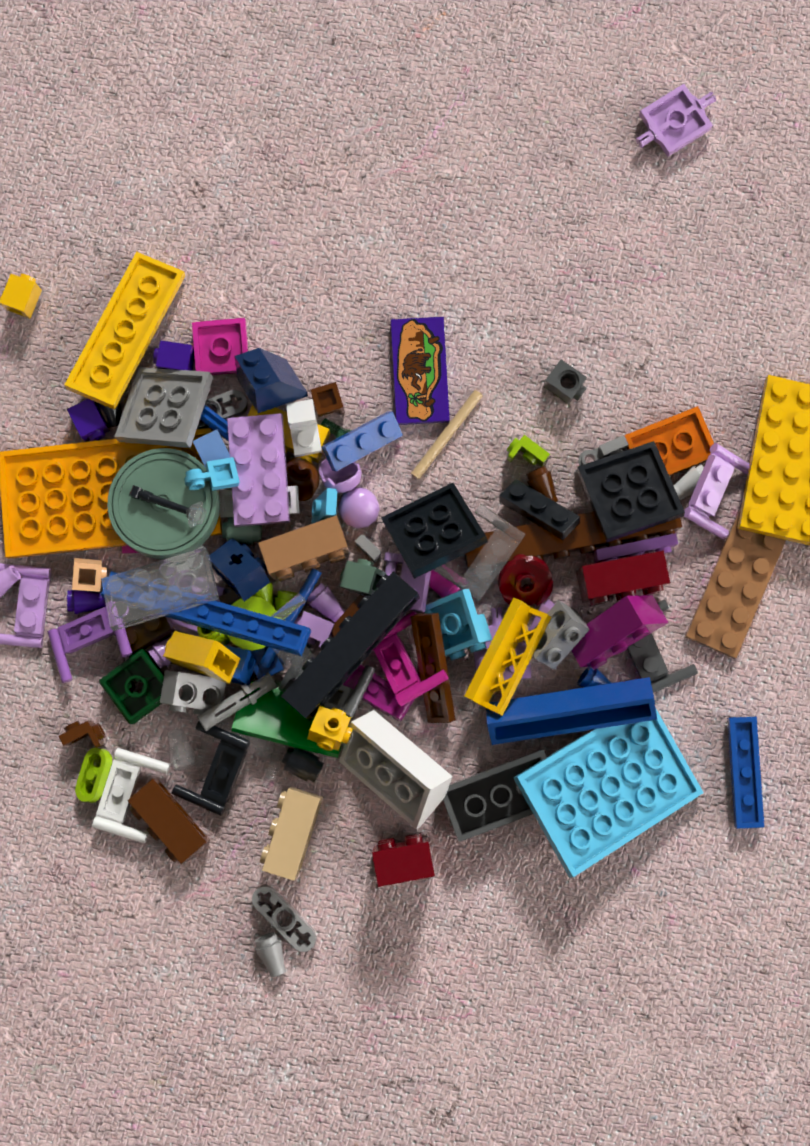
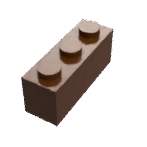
[127,778,210,864]

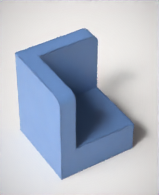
[193,430,231,468]

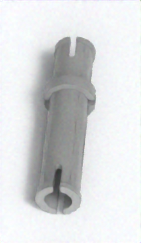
[197,673,277,731]

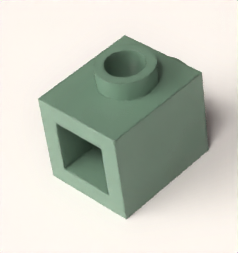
[340,558,386,596]

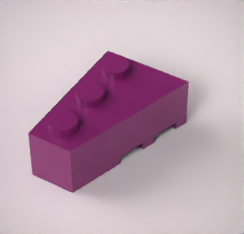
[571,595,669,669]

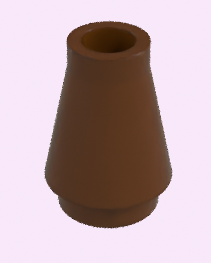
[526,465,559,502]

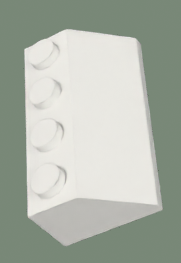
[339,710,453,829]

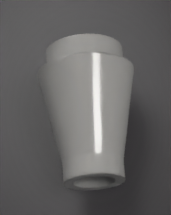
[255,932,286,977]

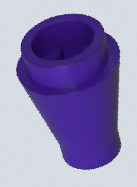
[67,590,107,614]

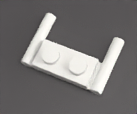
[92,748,170,843]

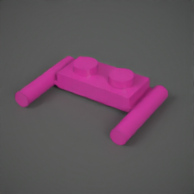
[374,611,449,706]

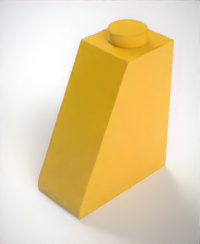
[163,631,240,684]

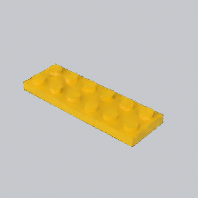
[64,251,185,410]

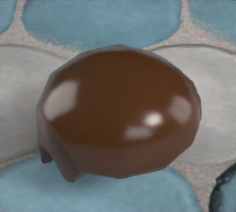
[286,458,320,501]

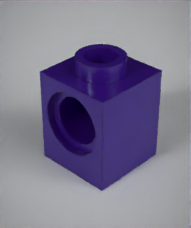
[153,340,195,371]
[67,399,110,442]

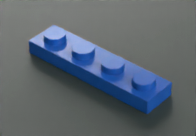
[727,716,765,829]

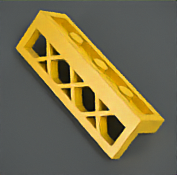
[464,598,552,716]

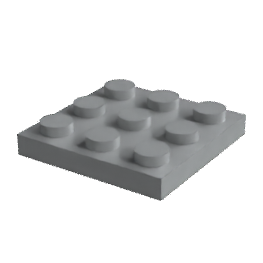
[114,367,214,448]

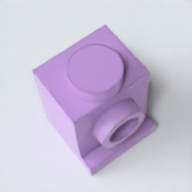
[294,611,335,647]

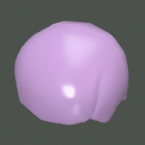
[319,459,362,493]
[338,487,380,529]

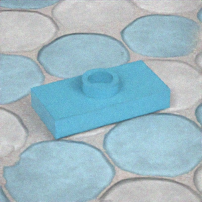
[311,488,337,524]

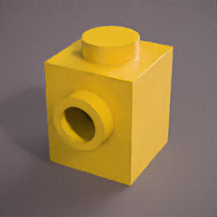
[0,273,42,319]

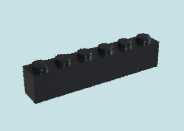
[281,572,420,721]

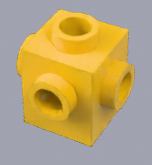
[308,706,353,751]

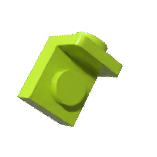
[506,435,550,467]

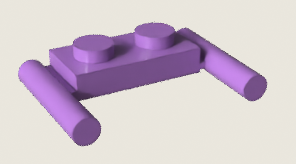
[48,602,132,683]

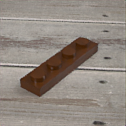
[410,613,456,723]

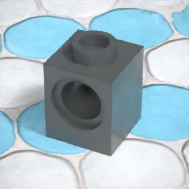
[543,359,587,405]

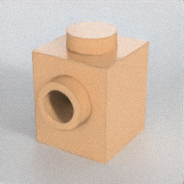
[72,558,107,592]

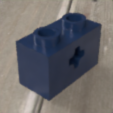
[207,538,270,602]

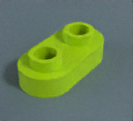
[75,748,112,803]

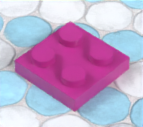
[192,318,248,375]

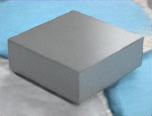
[355,534,381,563]

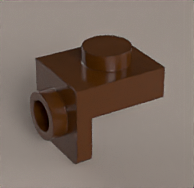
[59,720,106,748]

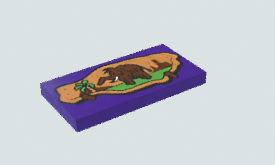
[391,317,450,425]

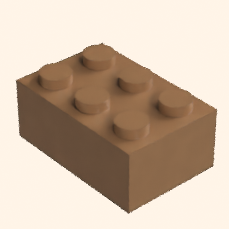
[258,515,350,582]

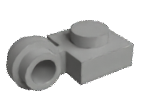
[578,435,629,466]

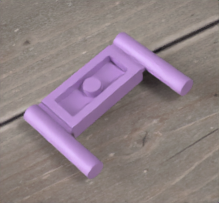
[684,443,749,539]
[0,563,52,648]

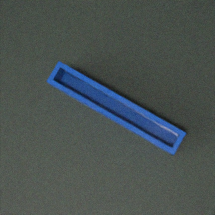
[486,677,657,745]

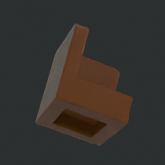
[310,382,345,417]

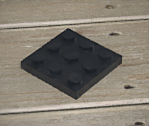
[577,441,685,542]
[381,483,488,579]

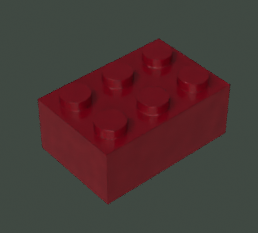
[576,550,671,606]
[372,832,435,887]

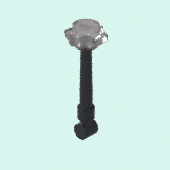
[129,485,206,527]

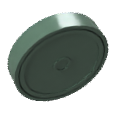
[107,448,220,560]

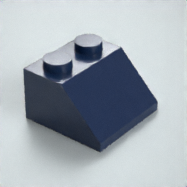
[234,348,308,413]

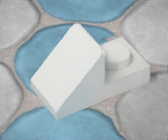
[286,399,322,457]

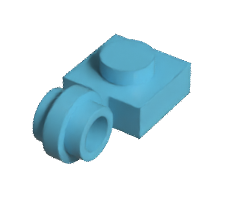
[184,457,240,491]

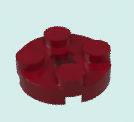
[498,554,553,606]

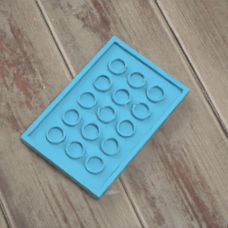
[514,709,704,878]

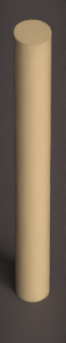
[410,390,483,480]

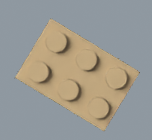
[260,787,323,881]

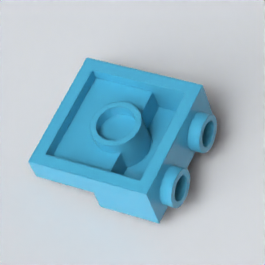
[424,589,492,661]

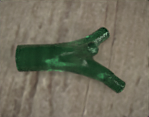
[321,418,352,438]

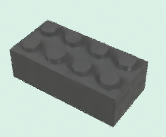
[443,750,547,842]

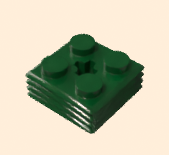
[99,649,164,724]

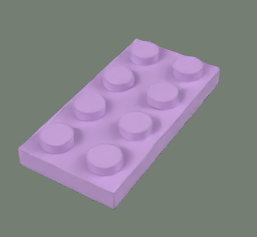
[227,413,290,527]

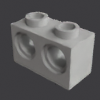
[524,600,590,669]
[160,670,226,715]

